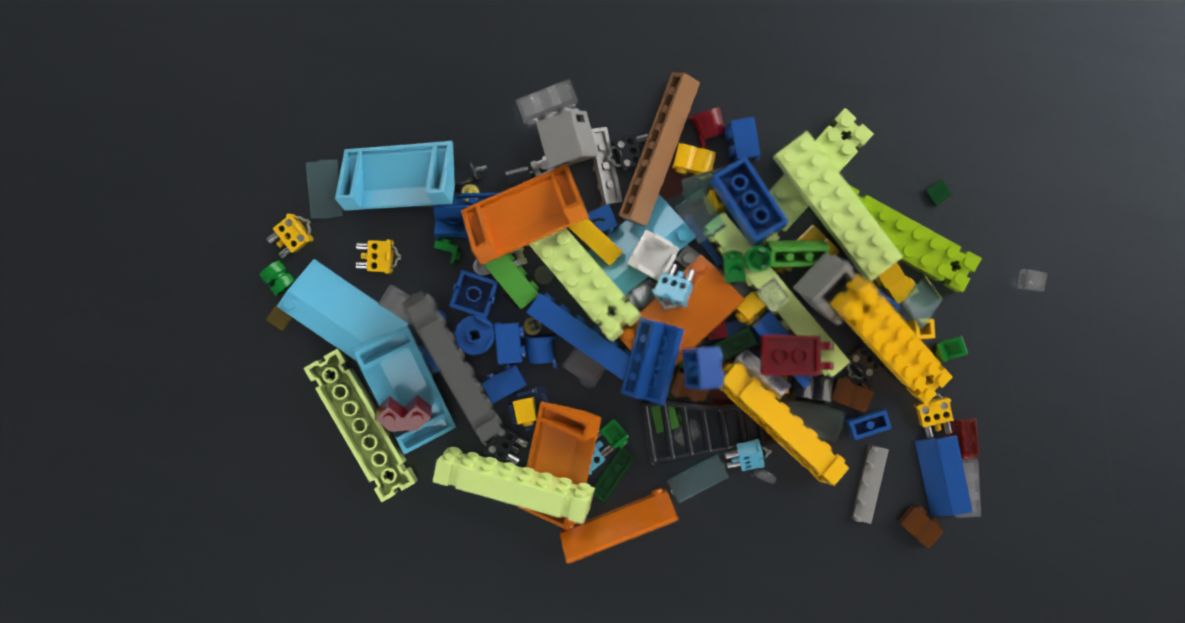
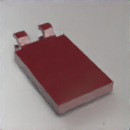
[760,335,834,376]

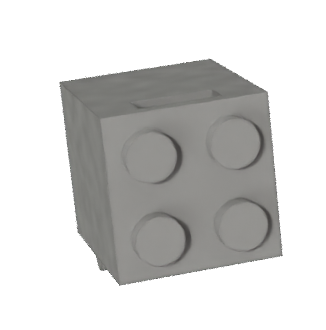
[536,108,598,169]
[793,253,857,325]

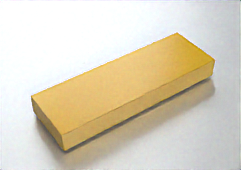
[569,219,623,266]

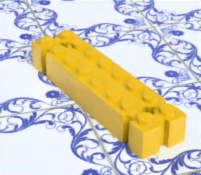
[829,274,953,405]
[719,363,849,486]

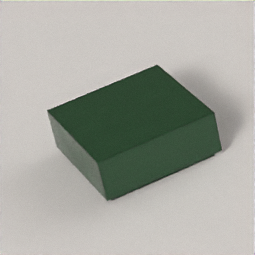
[924,179,952,206]

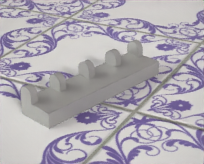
[591,127,623,207]
[851,445,889,524]

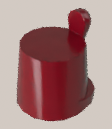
[688,107,725,149]

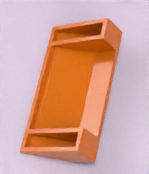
[461,164,589,265]
[619,254,745,366]
[518,402,601,529]
[560,488,678,564]

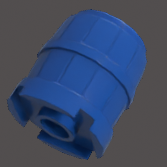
[455,316,496,355]

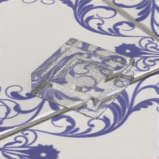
[754,468,777,484]

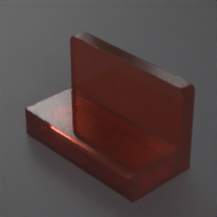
[947,418,980,459]

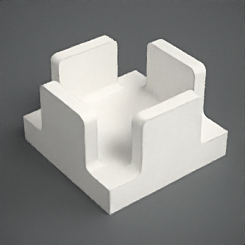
[627,230,680,281]

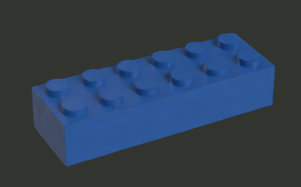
[526,292,631,380]

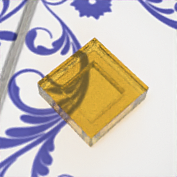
[266,304,292,331]

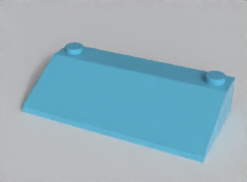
[335,141,455,211]
[587,195,696,296]
[277,259,409,361]
[351,326,456,454]

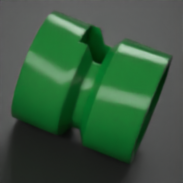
[743,246,772,272]
[259,260,295,297]

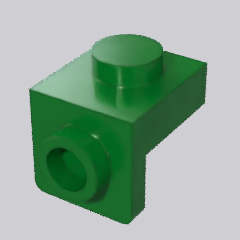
[434,238,462,265]
[722,250,745,283]
[935,336,968,363]
[599,418,629,449]

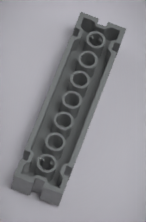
[401,291,502,443]

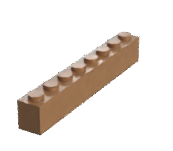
[618,72,700,226]

